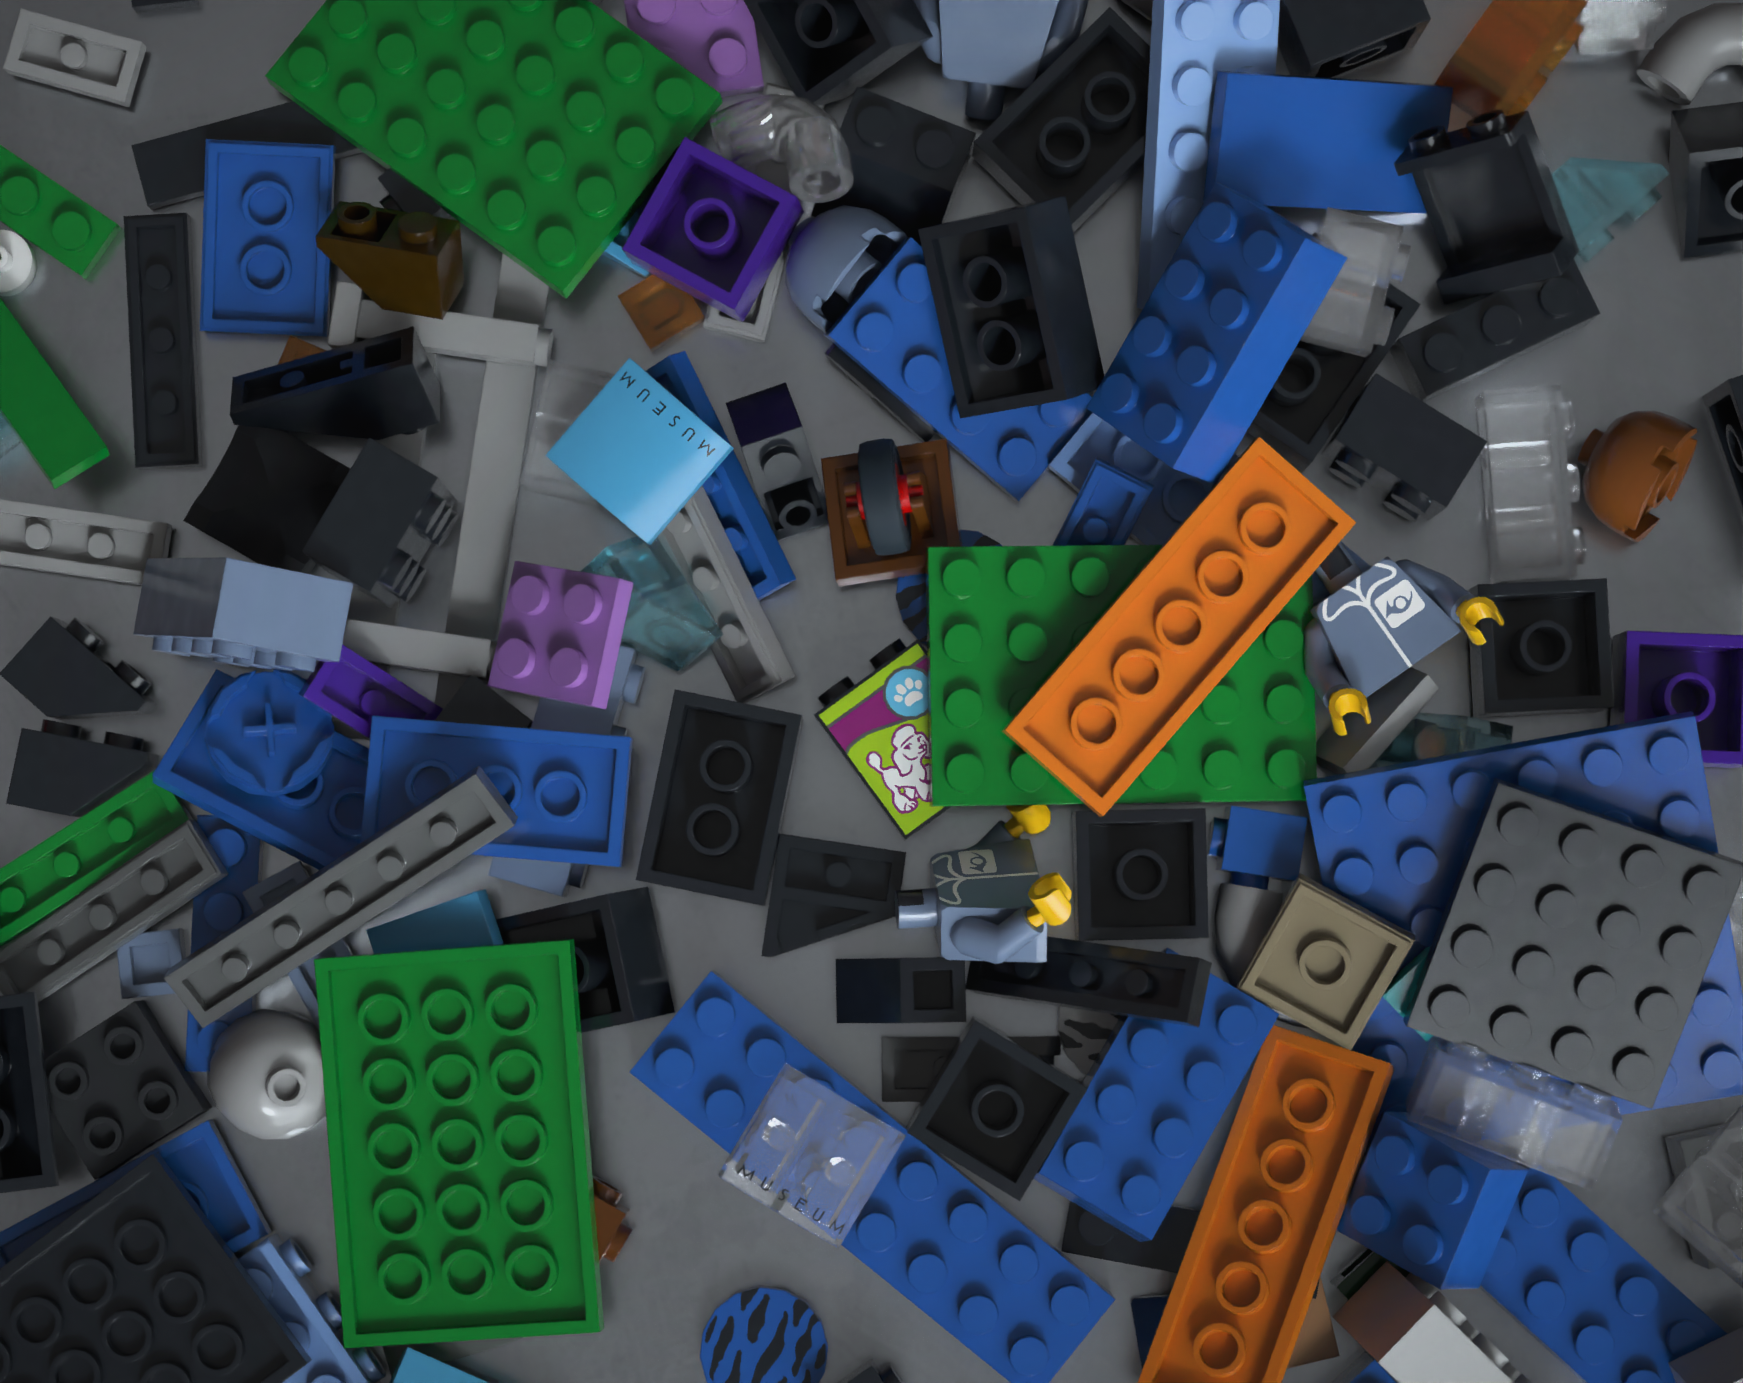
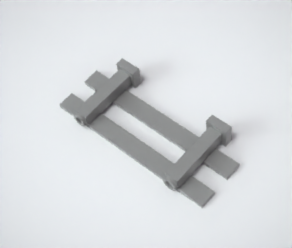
[328,253,553,740]

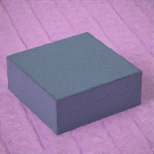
[117,928,186,999]

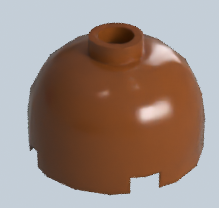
[1578,411,1698,542]

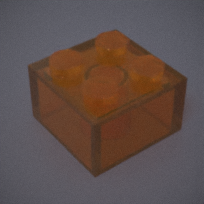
[1434,0,1588,118]

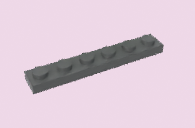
[164,766,518,1028]

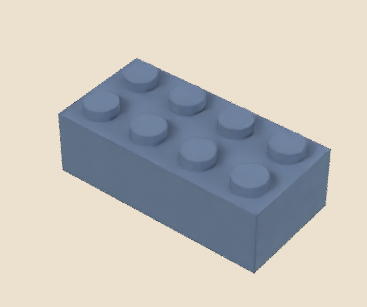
[133,557,353,672]

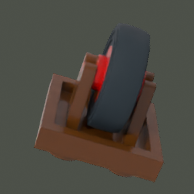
[821,438,962,587]

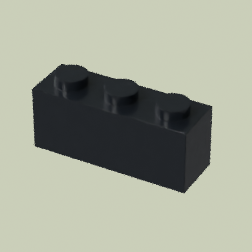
[1390,259,1601,402]

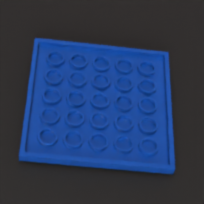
[1303,711,1743,1143]

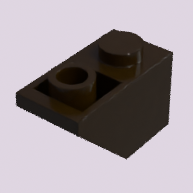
[316,201,464,320]

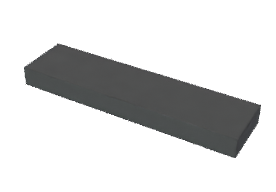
[0,820,229,1003]

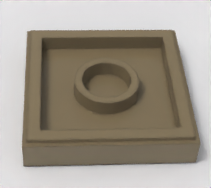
[1237,873,1415,1050]

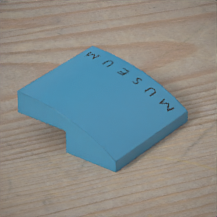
[545,358,734,545]

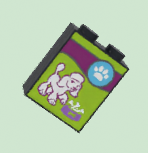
[814,638,952,841]

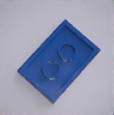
[200,139,336,337]

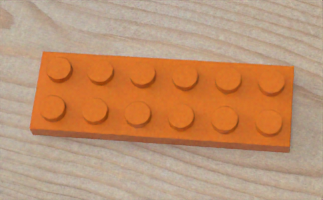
[1002,437,1356,817]
[1138,1025,1394,1383]

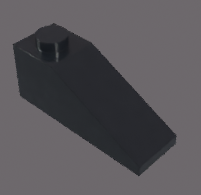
[230,326,440,440]

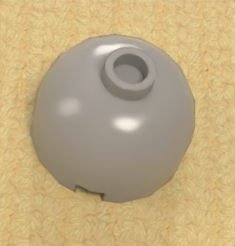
[207,1009,326,1140]

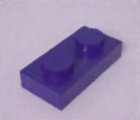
[298,644,443,739]

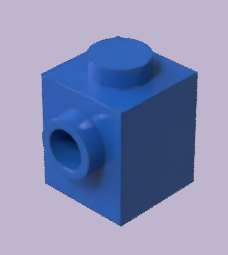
[1208,805,1308,890]

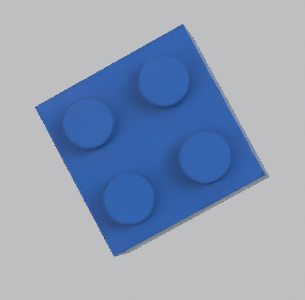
[1337,1112,1528,1290]

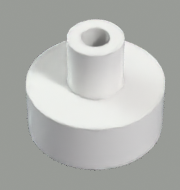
[0,230,37,296]

